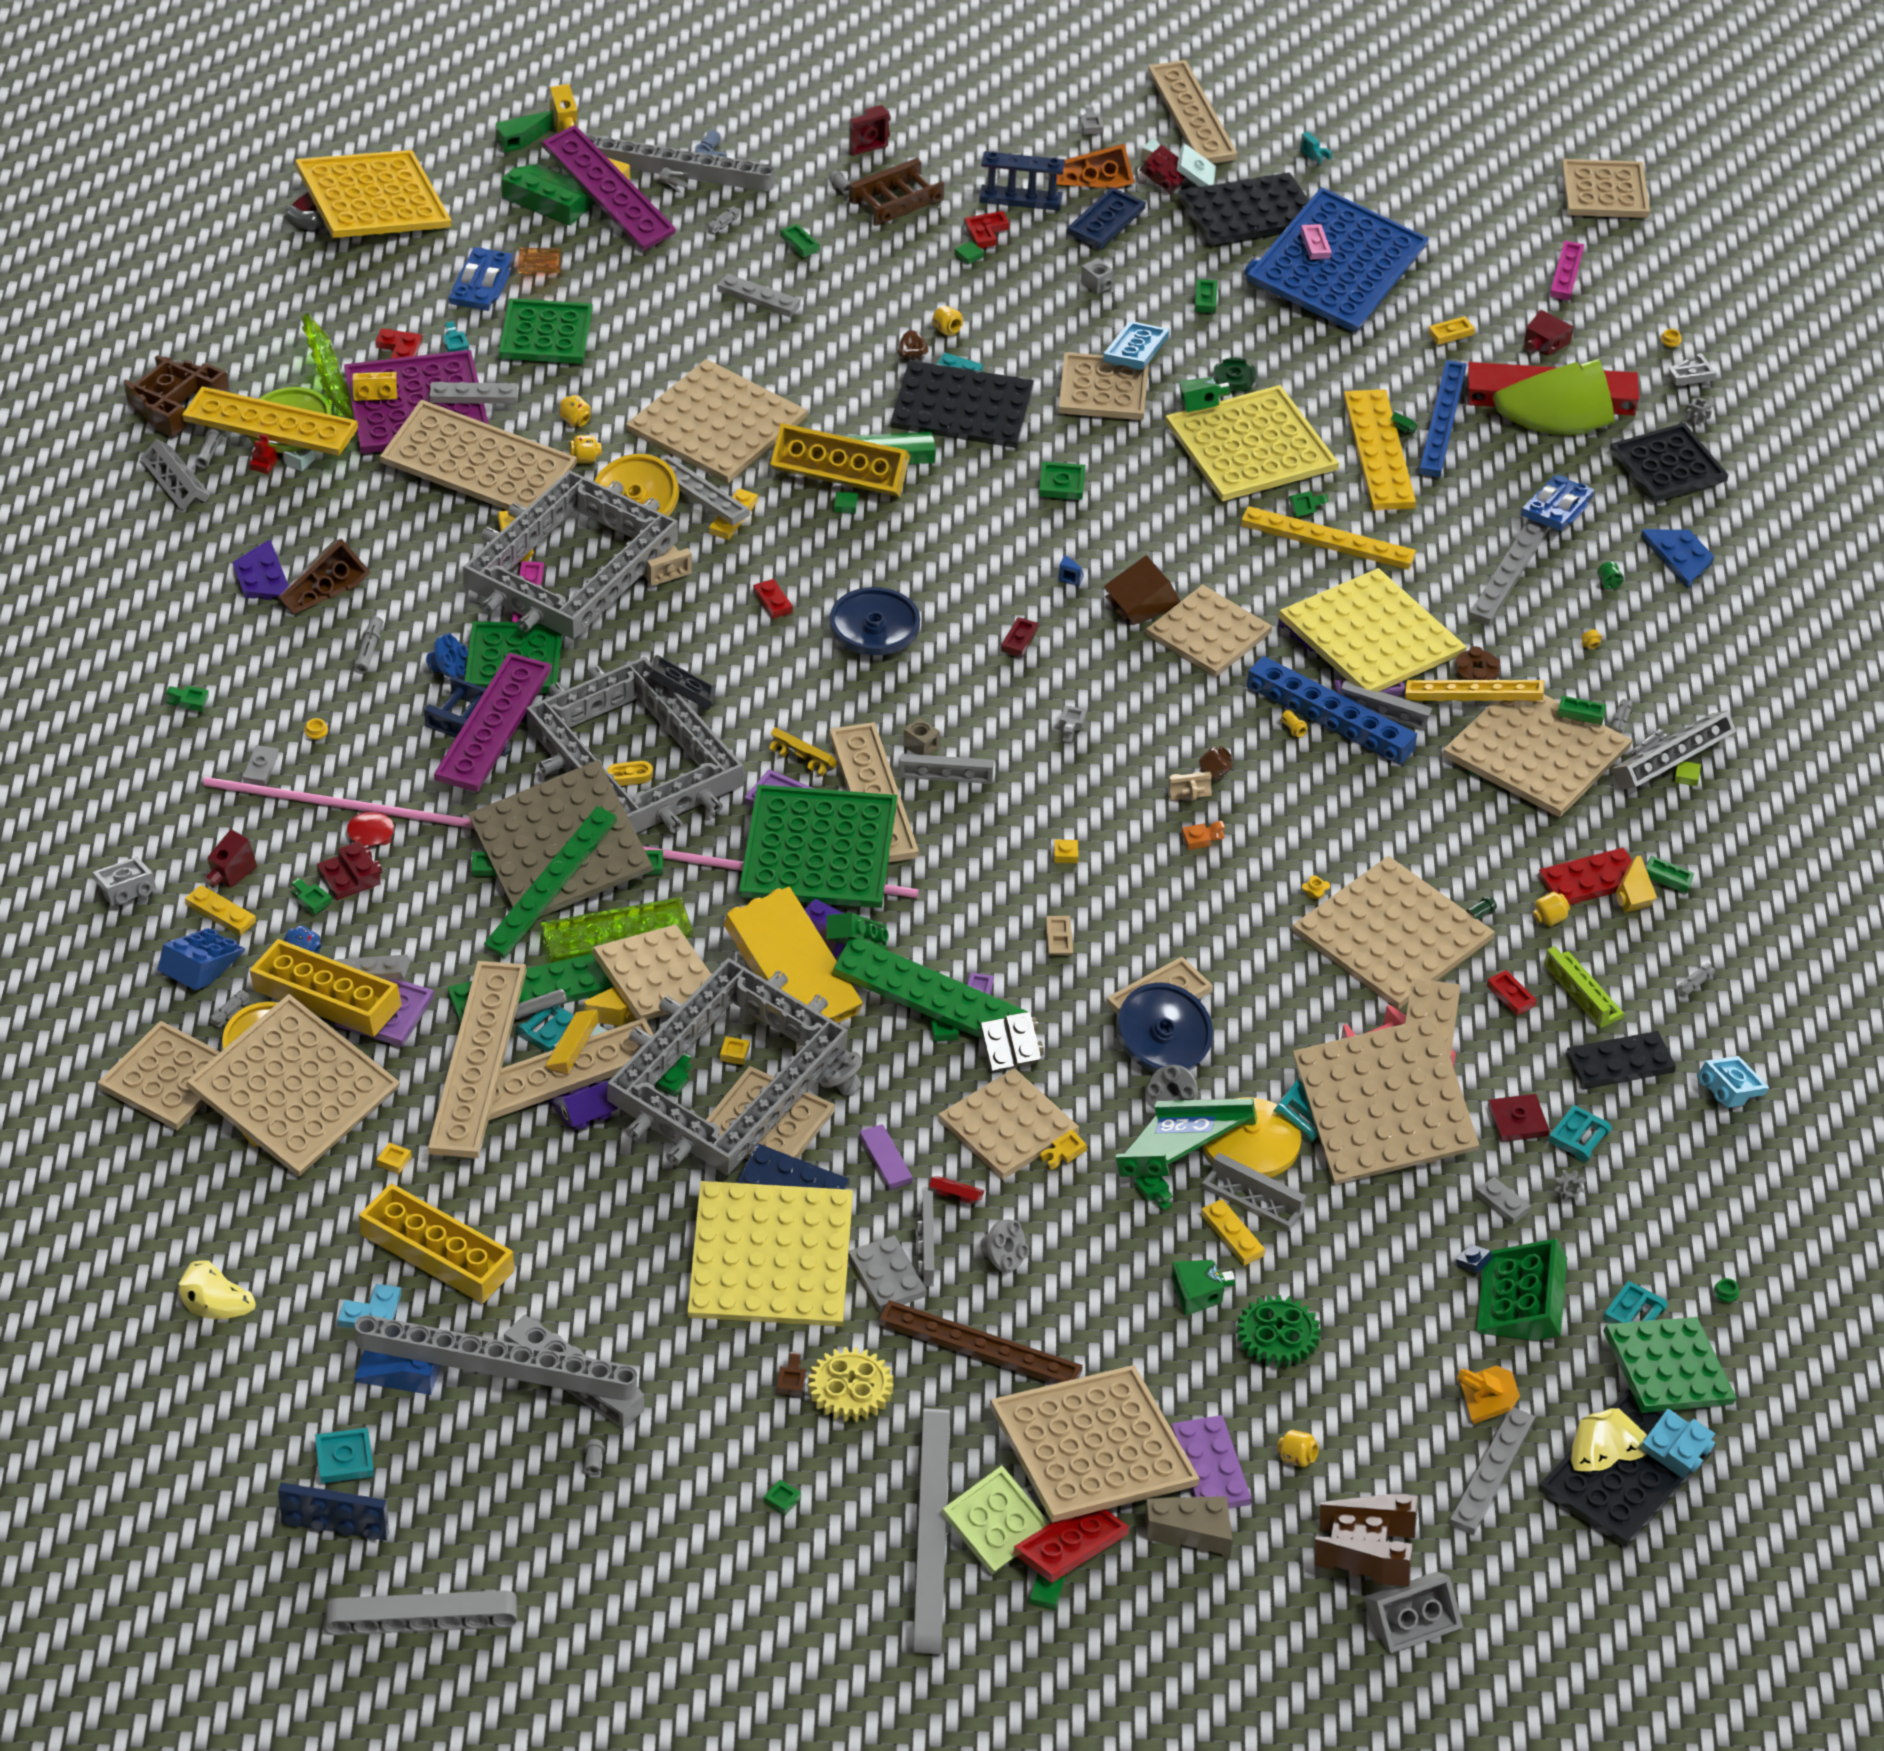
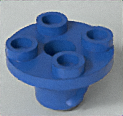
[426,633,468,678]

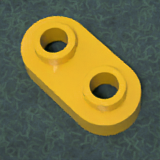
[607,761,653,786]

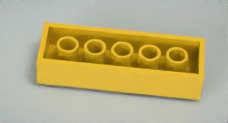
[770,423,910,497]
[249,939,402,1037]
[359,1183,514,1304]

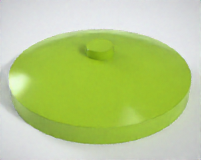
[248,387,332,453]

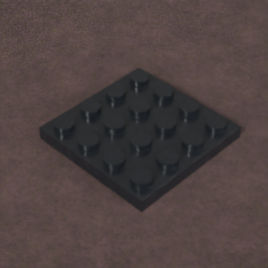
[1609,423,1729,503]

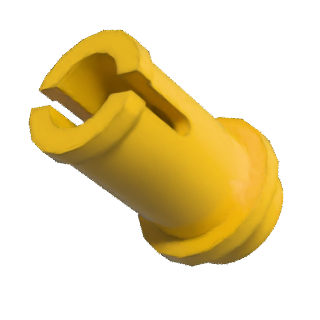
[1280,710,1308,737]

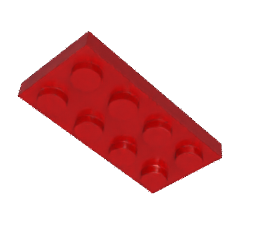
[1538,847,1632,905]
[1013,1509,1129,1583]

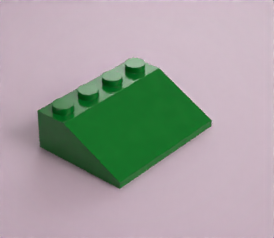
[501,164,596,226]
[1477,1238,1567,1341]

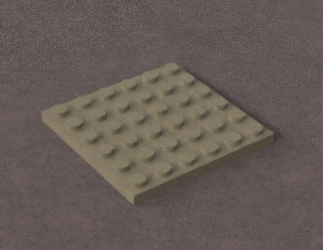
[468,760,653,918]

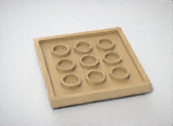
[1562,159,1650,218]
[1058,352,1149,420]
[1146,585,1272,678]
[592,925,712,1020]
[98,1021,220,1130]
[706,1066,835,1159]
[938,1068,1079,1180]

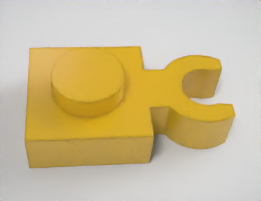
[1040,1129,1088,1170]

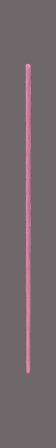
[203,777,919,899]

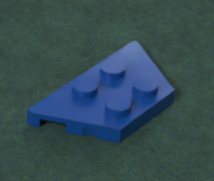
[1641,529,1714,588]

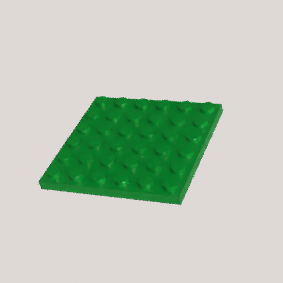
[739,784,898,908]

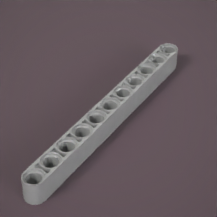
[585,134,775,191]
[355,1315,637,1400]
[913,1408,950,1654]

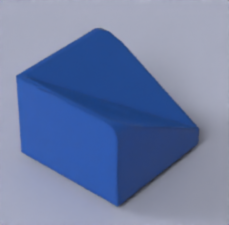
[1058,555,1084,586]

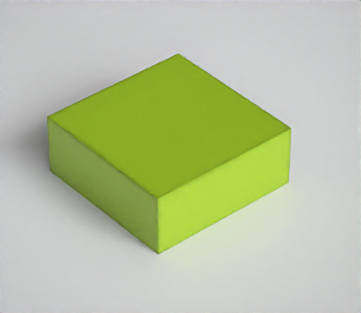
[1674,761,1701,786]

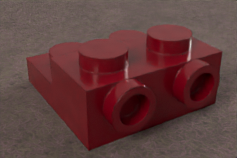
[849,105,891,156]
[1139,144,1186,195]
[317,841,382,900]

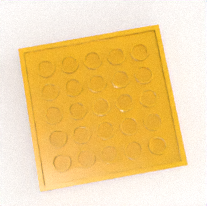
[295,150,452,238]

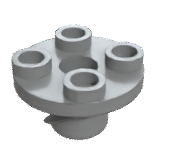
[817,1049,862,1096]
[1147,1065,1198,1105]
[980,1219,1029,1271]

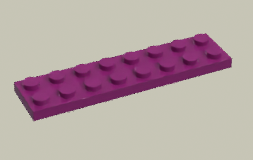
[542,125,676,251]
[434,653,552,792]

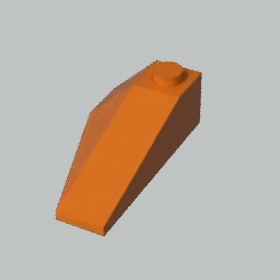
[1057,143,1135,188]

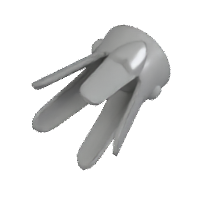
[659,167,689,193]

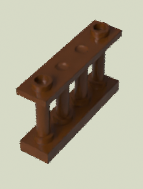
[849,158,944,226]

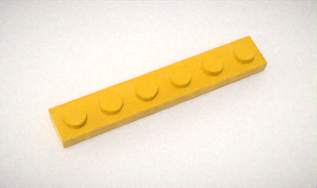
[1405,680,1545,702]

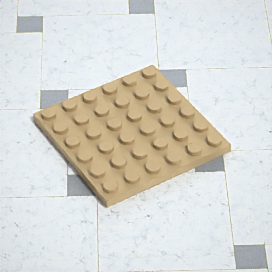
[626,359,807,483]
[1442,695,1632,817]
[1292,856,1495,1009]
[186,994,400,1177]
[1293,1016,1480,1185]
[990,1365,1200,1522]

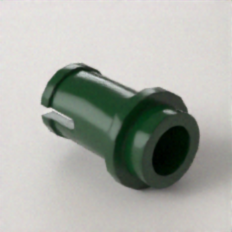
[1466,896,1497,919]

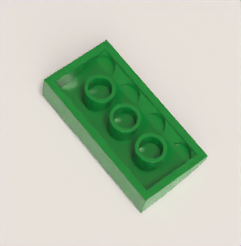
[845,432,936,465]

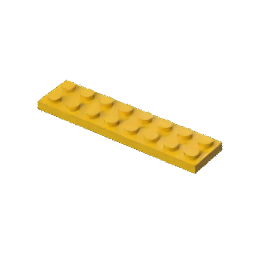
[182,387,358,456]
[1343,389,1416,510]

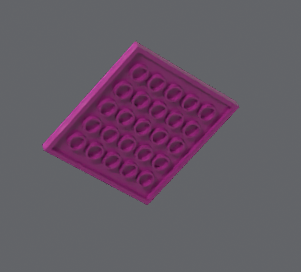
[344,350,489,454]

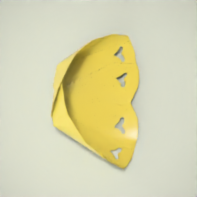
[178,1261,256,1319]
[1571,1408,1648,1471]

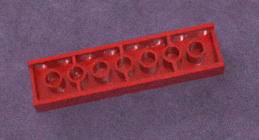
[1467,362,1640,416]

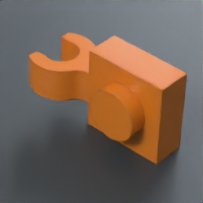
[1182,821,1225,850]

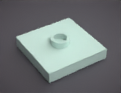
[1177,144,1216,187]

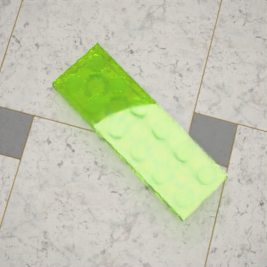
[301,313,354,420]
[541,897,693,963]

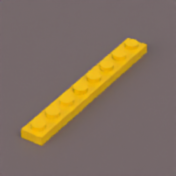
[1241,506,1416,570]

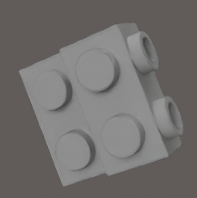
[92,857,157,905]

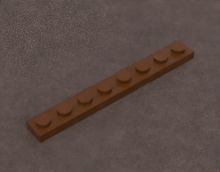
[879,1300,1083,1384]

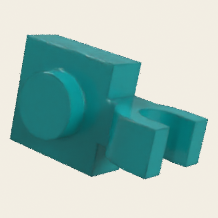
[1300,131,1333,163]
[443,321,469,352]

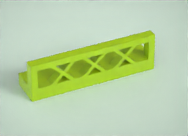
[1544,946,1624,1028]

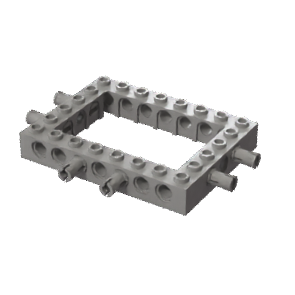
[463,470,678,640]
[527,657,744,833]
[607,958,848,1176]

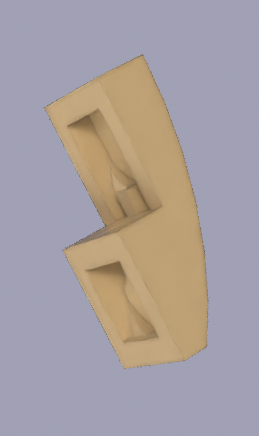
[1046,916,1073,955]

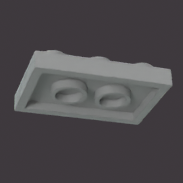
[848,1235,927,1313]

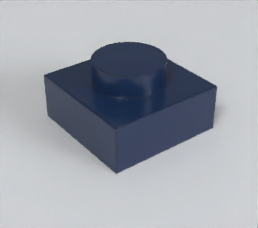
[1456,1244,1493,1273]

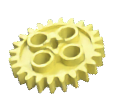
[808,1347,893,1422]

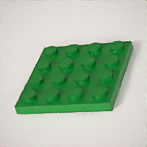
[499,298,593,364]
[465,621,563,693]
[1603,1317,1737,1413]

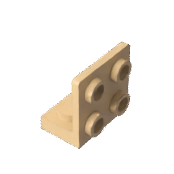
[643,545,692,586]

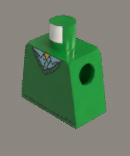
[1179,377,1230,413]
[1171,1260,1235,1315]

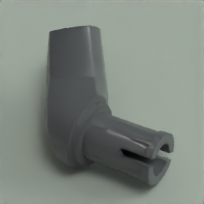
[283,205,324,230]

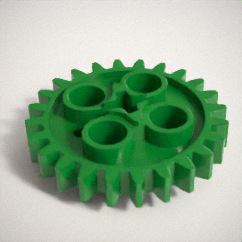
[1236,1294,1321,1368]

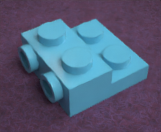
[1697,1056,1769,1108]
[1640,1409,1715,1479]

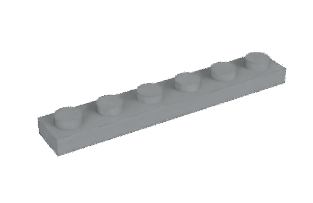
[661,455,750,525]
[1449,1407,1536,1536]

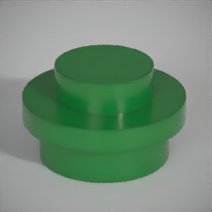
[1714,1278,1740,1303]

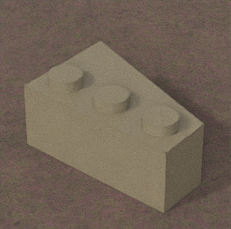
[1144,1496,1233,1559]

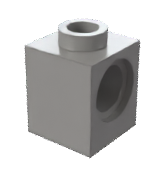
[1081,258,1114,294]

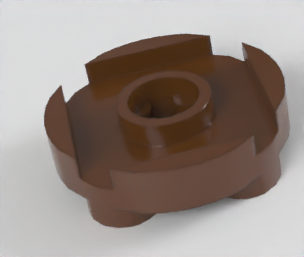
[1455,646,1501,680]

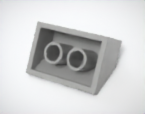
[1364,1572,1463,1653]

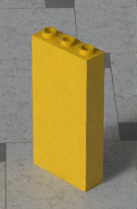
[724,886,863,1024]

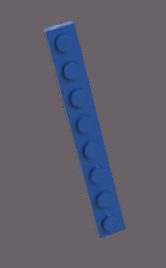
[1419,360,1467,478]

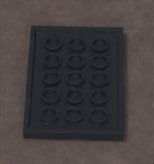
[1178,172,1309,245]
[891,360,1034,448]
[1538,1388,1716,1548]

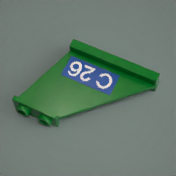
[1115,1098,1258,1177]

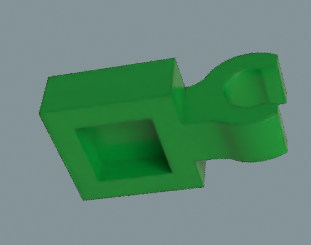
[1288,491,1329,518]
[166,685,209,712]
[291,878,332,915]
[655,1053,692,1097]
[1134,1176,1172,1210]

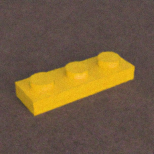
[709,488,758,540]
[185,885,256,936]
[1201,1199,1265,1266]

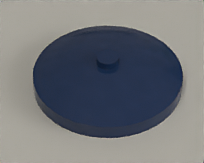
[830,587,920,655]
[1116,982,1213,1072]

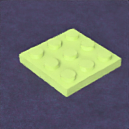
[940,1466,1050,1575]

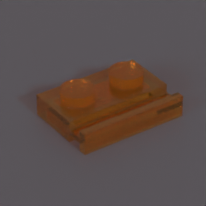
[518,248,561,274]

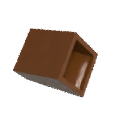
[1104,555,1181,625]

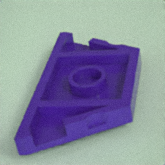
[232,540,289,600]

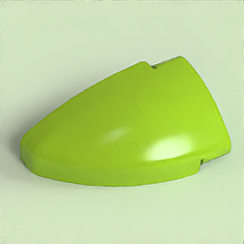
[1493,359,1614,435]

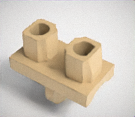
[1169,771,1212,801]

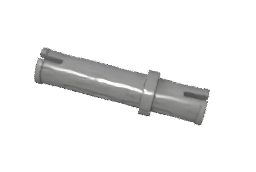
[195,428,225,469]
[354,616,383,674]

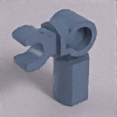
[695,130,727,157]

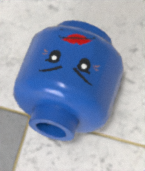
[284,925,322,954]

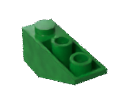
[495,110,554,153]
[827,913,889,949]

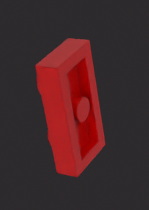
[753,579,793,619]
[1487,970,1537,1016]
[929,1176,985,1204]

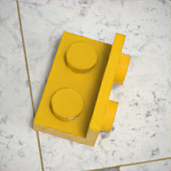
[353,372,397,400]

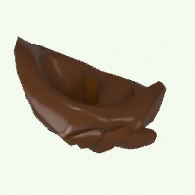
[897,330,929,361]

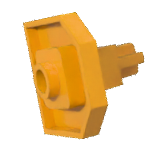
[1457,1366,1520,1424]

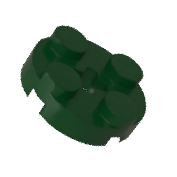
[1213,357,1256,392]

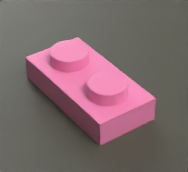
[1300,224,1332,259]

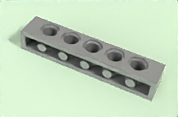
[1611,711,1736,790]
[504,1315,644,1430]

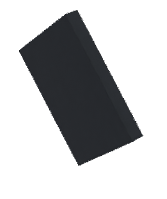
[648,655,715,710]

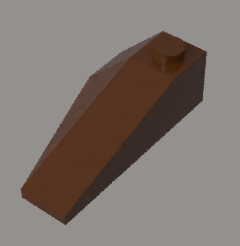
[278,539,371,614]

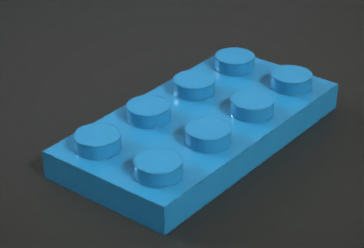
[1103,321,1169,370]

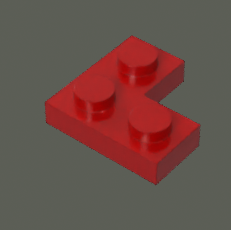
[964,211,1010,248]
[375,328,423,359]

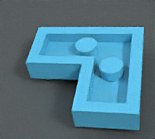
[338,1284,402,1329]

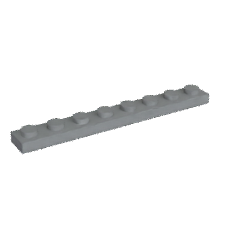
[1469,519,1551,626]

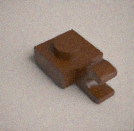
[776,1352,806,1397]

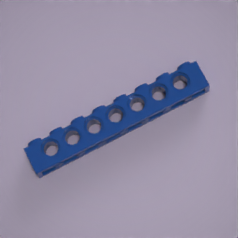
[1247,656,1417,765]

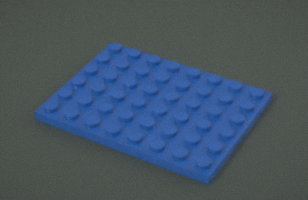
[1246,187,1429,333]

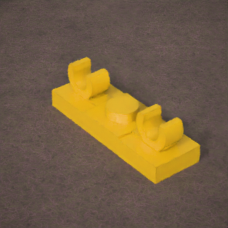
[769,727,838,776]

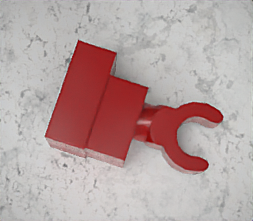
[249,434,277,474]

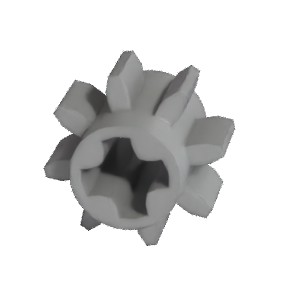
[1685,398,1712,425]
[1555,1169,1586,1201]

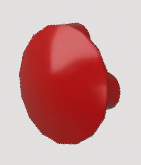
[347,812,394,846]

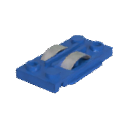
[449,247,514,311]
[1521,475,1595,531]

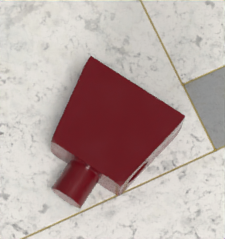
[1524,310,1574,355]
[204,829,257,888]

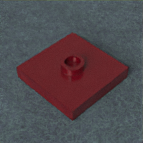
[1488,1094,1550,1142]

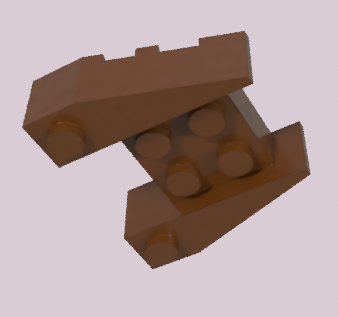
[124,356,230,437]
[1315,1494,1418,1587]

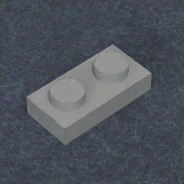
[1476,1177,1531,1225]

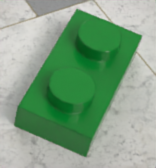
[1195,279,1217,313]

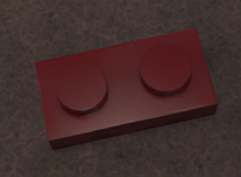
[1001,617,1039,658]

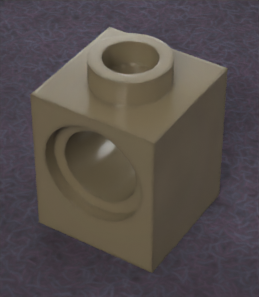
[903,718,940,755]

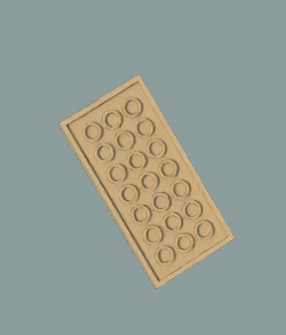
[380,400,577,510]

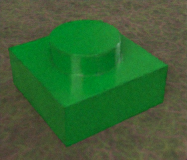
[1391,411,1418,433]

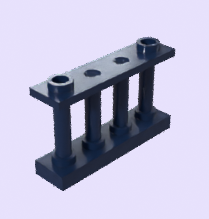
[979,151,1065,211]
[424,676,531,757]

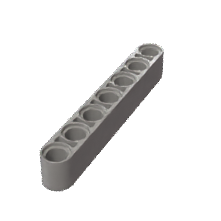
[326,1591,517,1635]

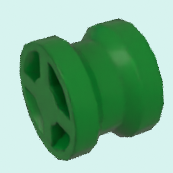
[1597,561,1624,589]

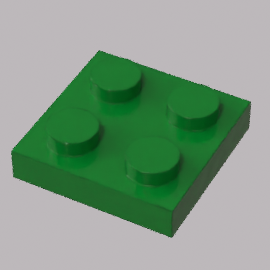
[1039,461,1085,500]

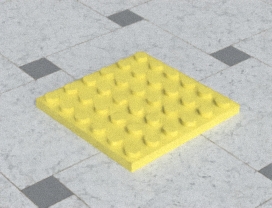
[1165,385,1339,501]
[1278,568,1467,692]
[688,1181,853,1327]

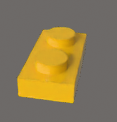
[1428,316,1475,345]

